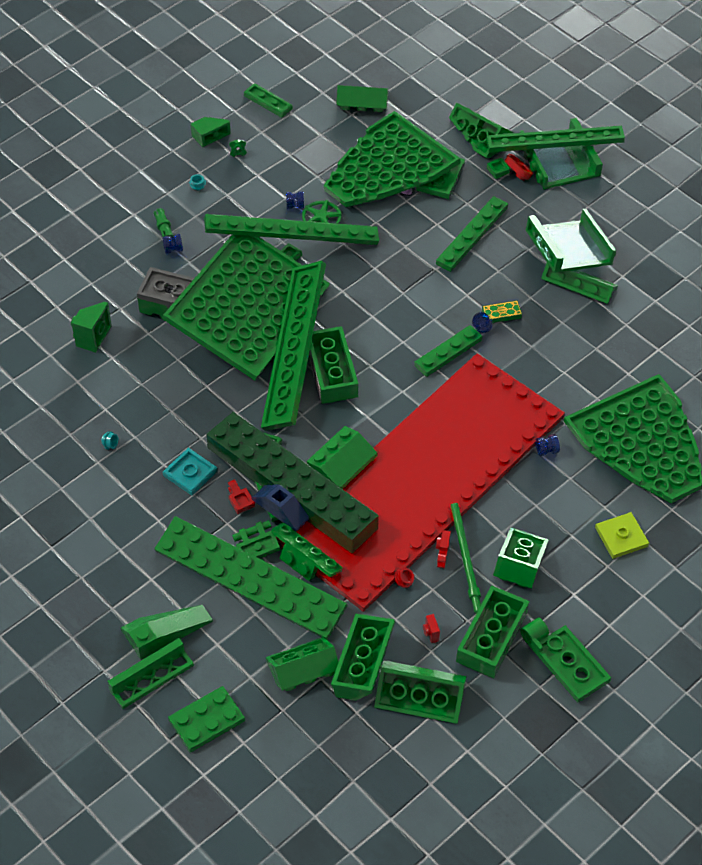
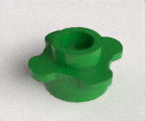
[229,140,247,157]

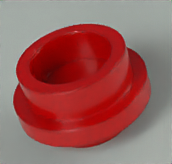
[394,568,414,588]

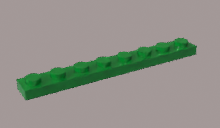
[486,126,625,153]

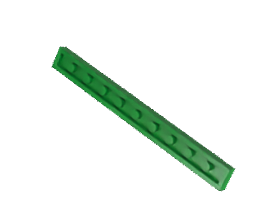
[204,214,379,245]

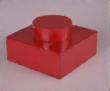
[423,614,440,643]

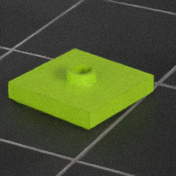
[595,512,649,559]

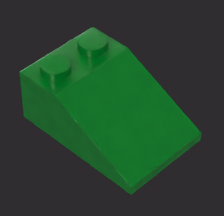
[493,527,548,589]

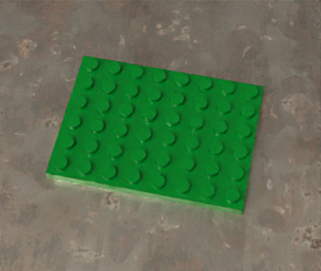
[162,235,330,380]

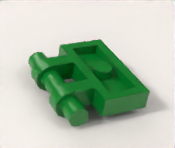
[232,520,281,559]

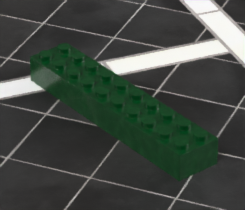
[206,412,379,553]

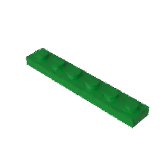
[436,196,508,272]

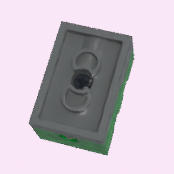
[137,267,194,318]

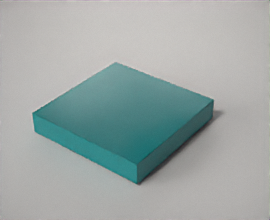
[162,447,218,496]

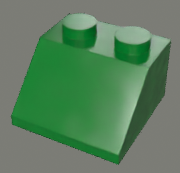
[71,302,112,353]

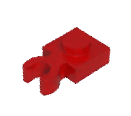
[436,530,451,569]

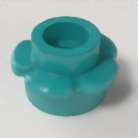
[189,174,206,190]
[101,431,119,450]

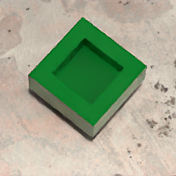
[487,158,510,179]

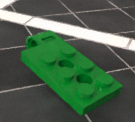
[520,618,611,703]

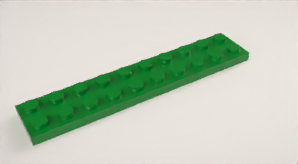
[261,261,326,431]
[154,516,348,640]

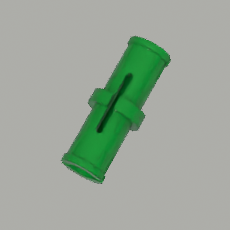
[154,208,174,242]

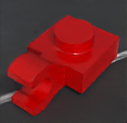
[228,479,255,514]

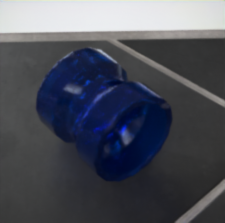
[286,191,304,209]
[162,234,183,254]
[472,312,493,334]
[535,434,560,457]

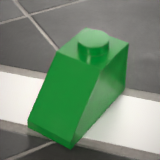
[191,117,231,148]

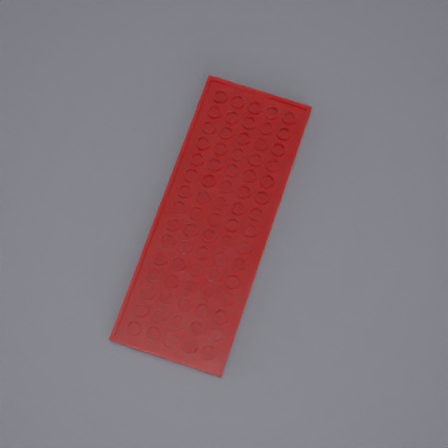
[276,353,565,612]

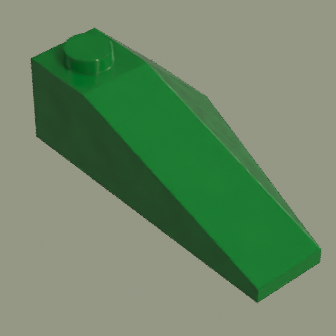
[121,605,213,660]

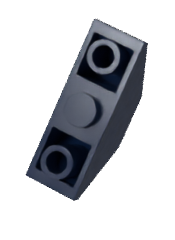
[252,484,309,532]

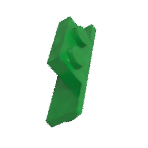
[271,523,343,581]

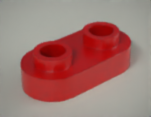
[505,154,533,180]

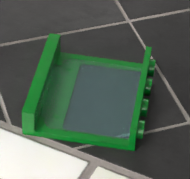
[520,118,603,190]
[526,209,616,273]

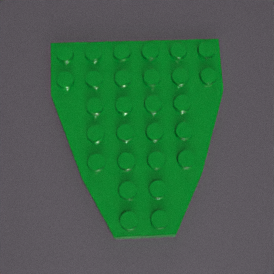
[324,111,461,207]
[564,374,702,503]

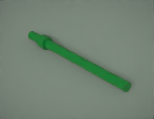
[451,503,481,614]

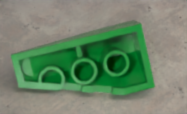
[449,102,514,158]

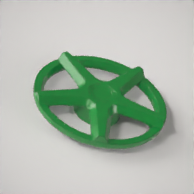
[302,200,341,224]

